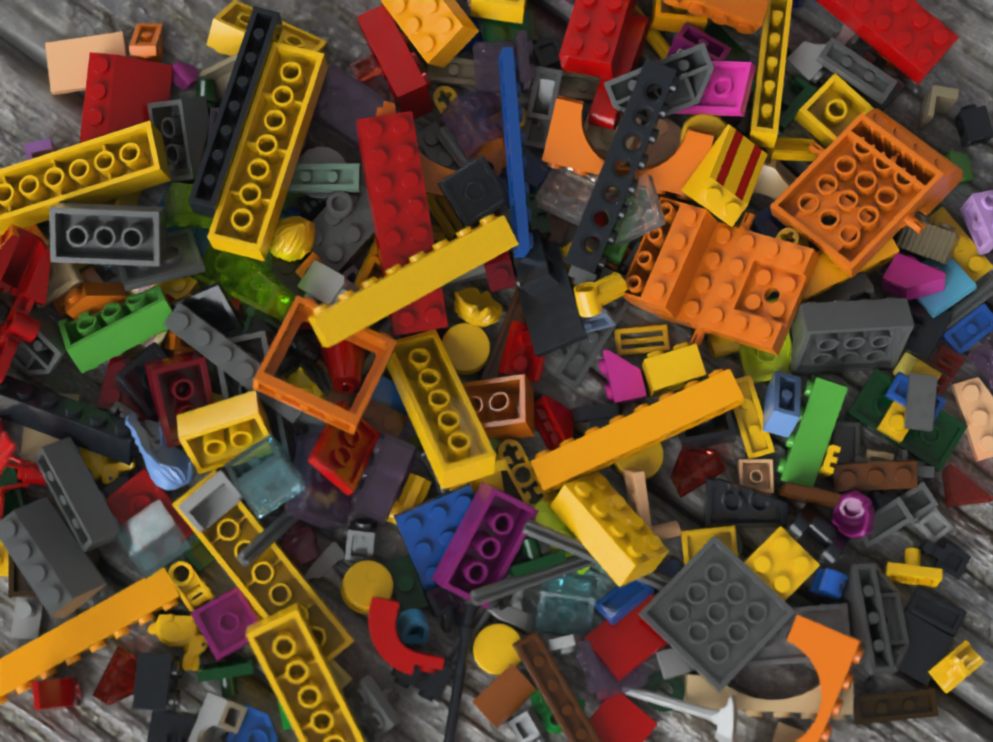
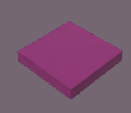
[190,586,259,661]

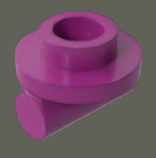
[173,61,199,90]

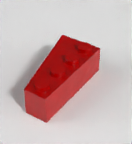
[356,5,433,120]

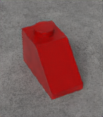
[32,677,83,710]

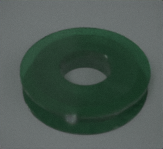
[643,670,685,712]

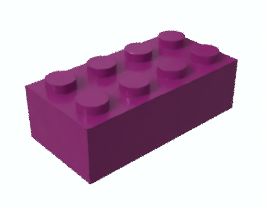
[431,481,538,609]

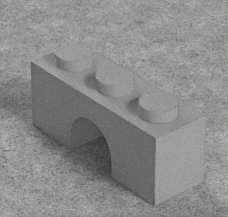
[188,693,247,742]

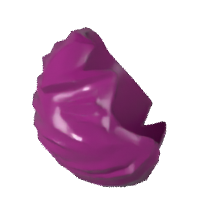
[832,490,875,538]

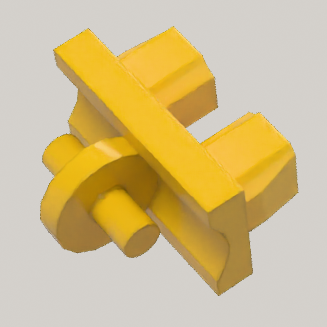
[928,640,985,693]

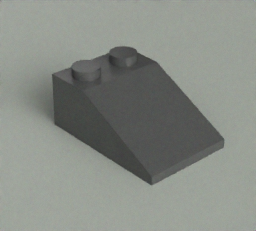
[147,96,210,182]

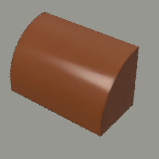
[472,664,537,729]

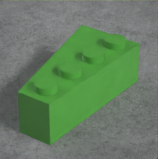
[58,285,173,373]
[776,374,848,487]

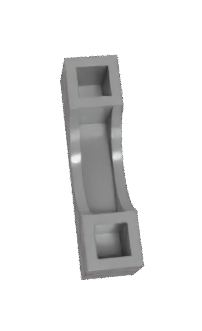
[785,20,860,84]

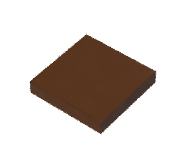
[777,482,841,509]

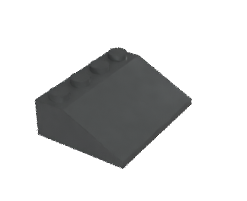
[789,297,914,375]

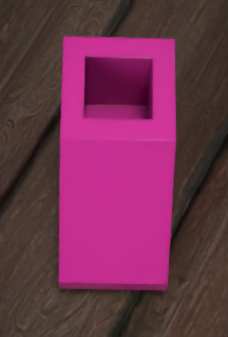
[882,253,946,301]
[598,350,647,404]

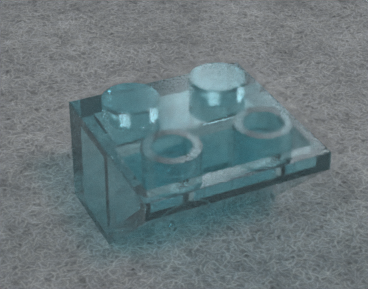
[224,434,306,519]

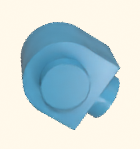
[397,608,430,645]

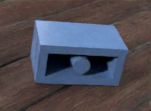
[763,371,801,438]

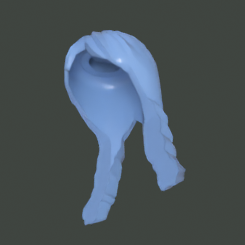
[125,412,196,490]

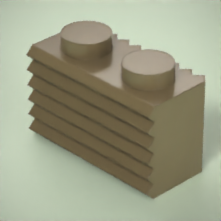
[896,214,960,266]

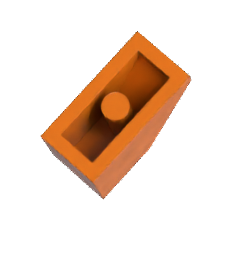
[64,282,128,320]

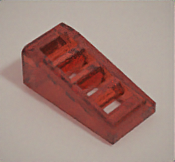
[929,345,966,396]

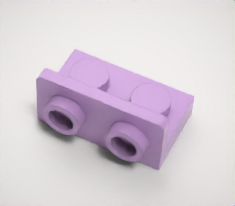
[960,190,993,255]

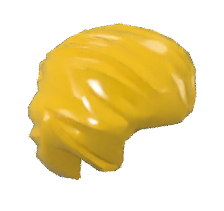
[269,216,316,262]
[453,288,503,328]

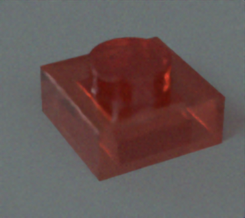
[349,54,382,84]

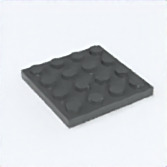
[638,535,795,693]

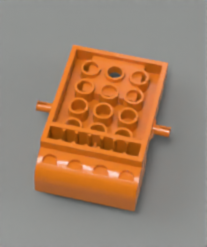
[770,108,963,278]
[622,197,820,355]

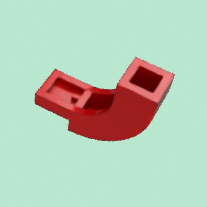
[368,596,445,675]

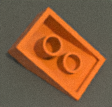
[462,374,535,440]

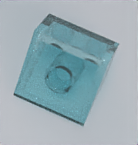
[117,499,192,579]
[535,573,598,638]

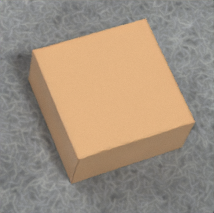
[737,459,774,494]

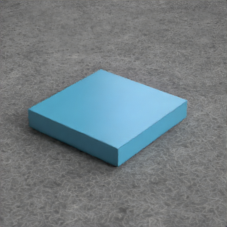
[916,257,977,318]

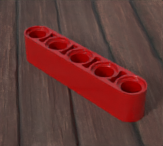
[588,13,651,130]

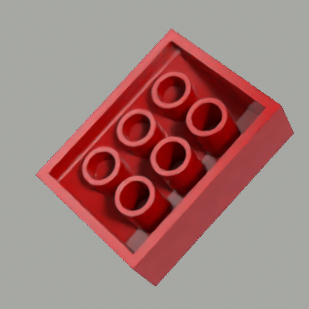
[79,52,174,143]

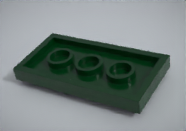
[846,368,968,472]

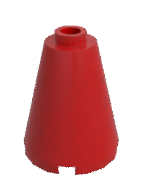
[315,334,366,393]

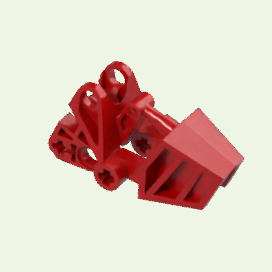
[0,224,51,384]

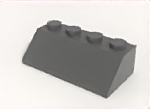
[0,496,107,618]

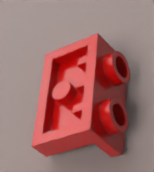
[498,321,546,382]

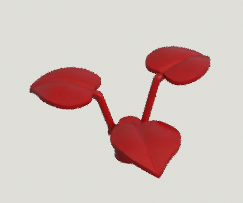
[0,416,46,521]

